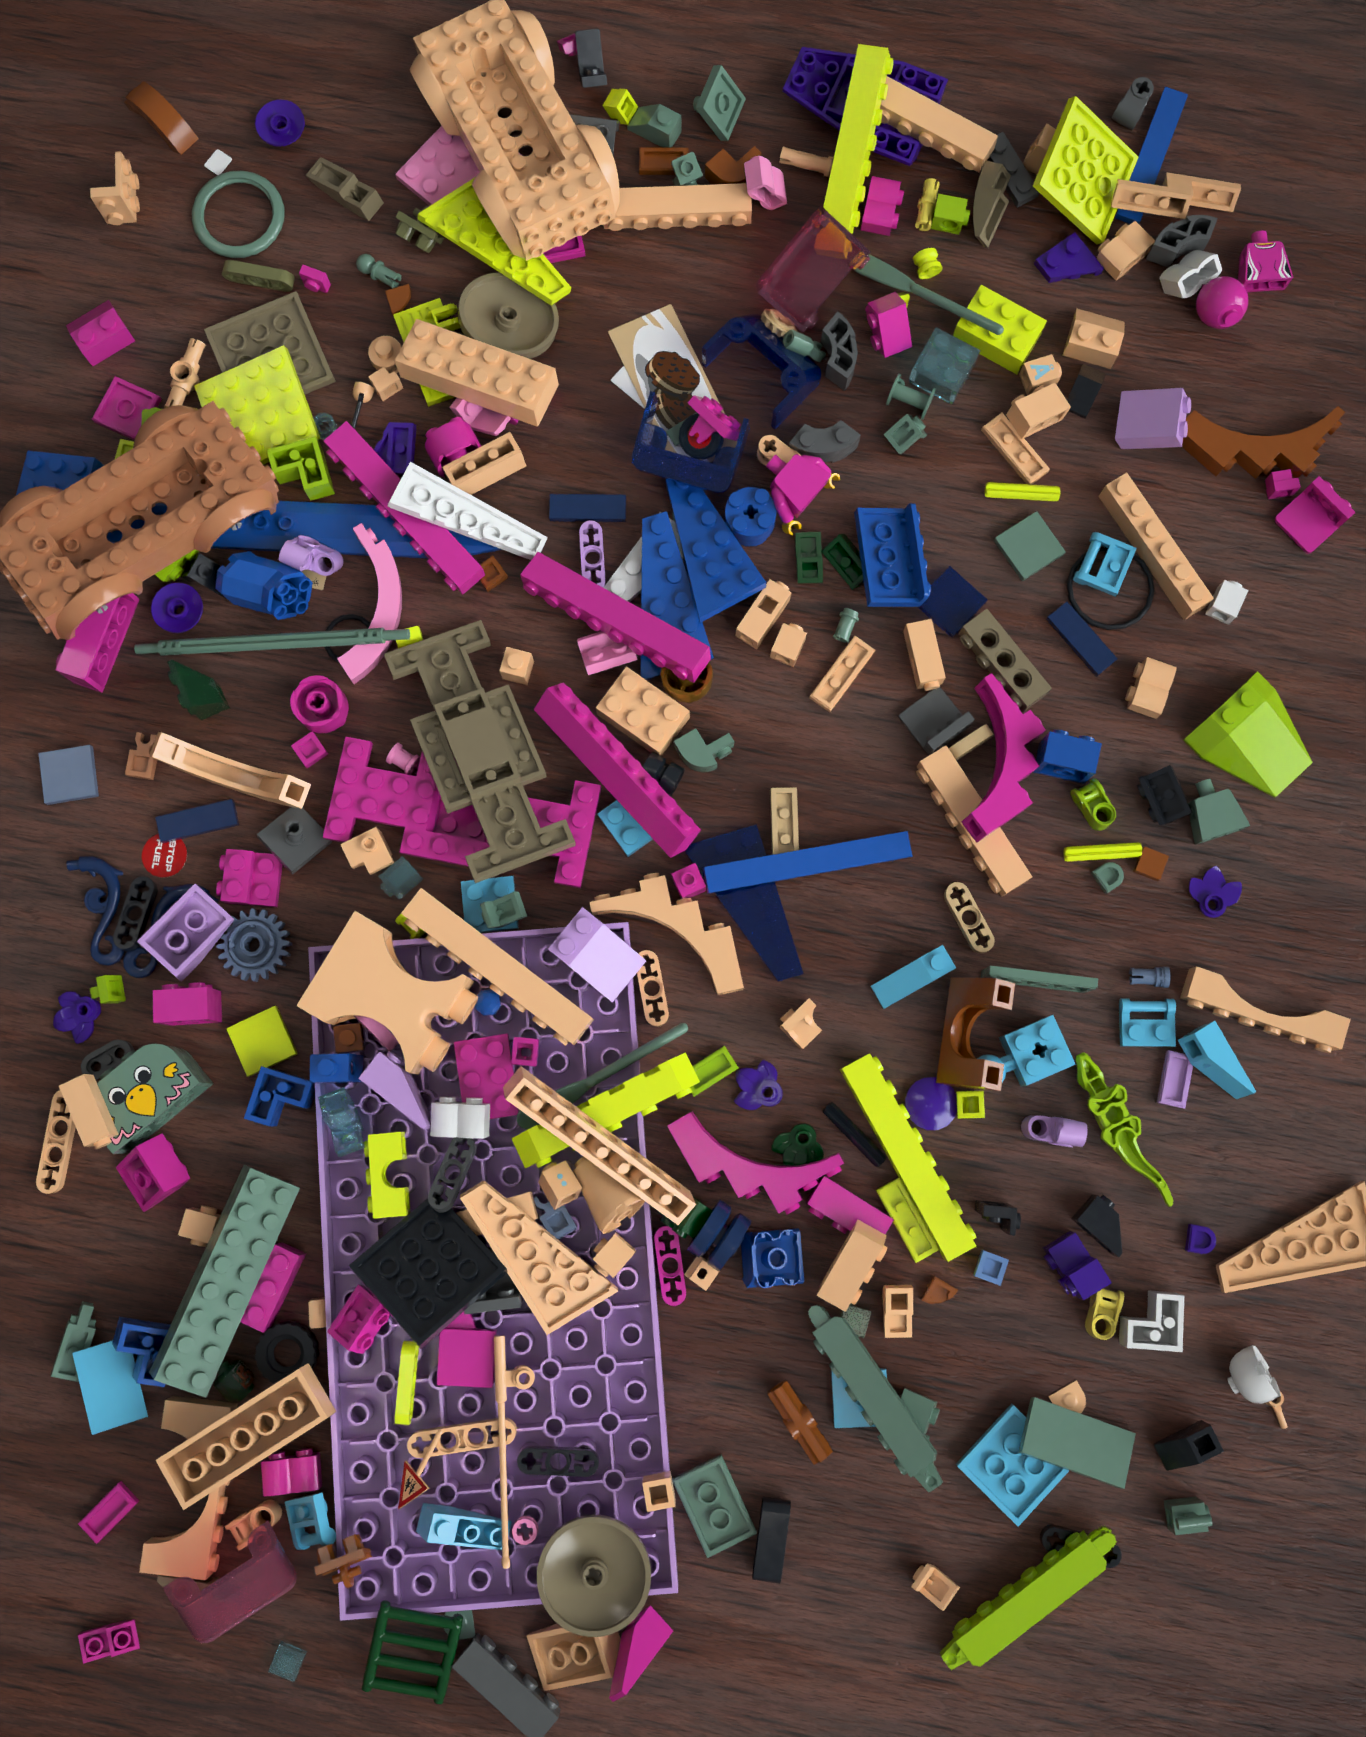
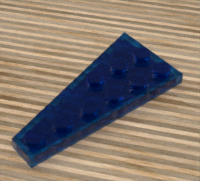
[684,824,804,982]

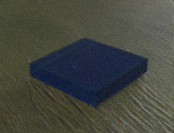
[918,566,988,638]

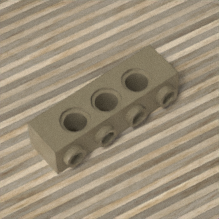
[959,609,1052,713]

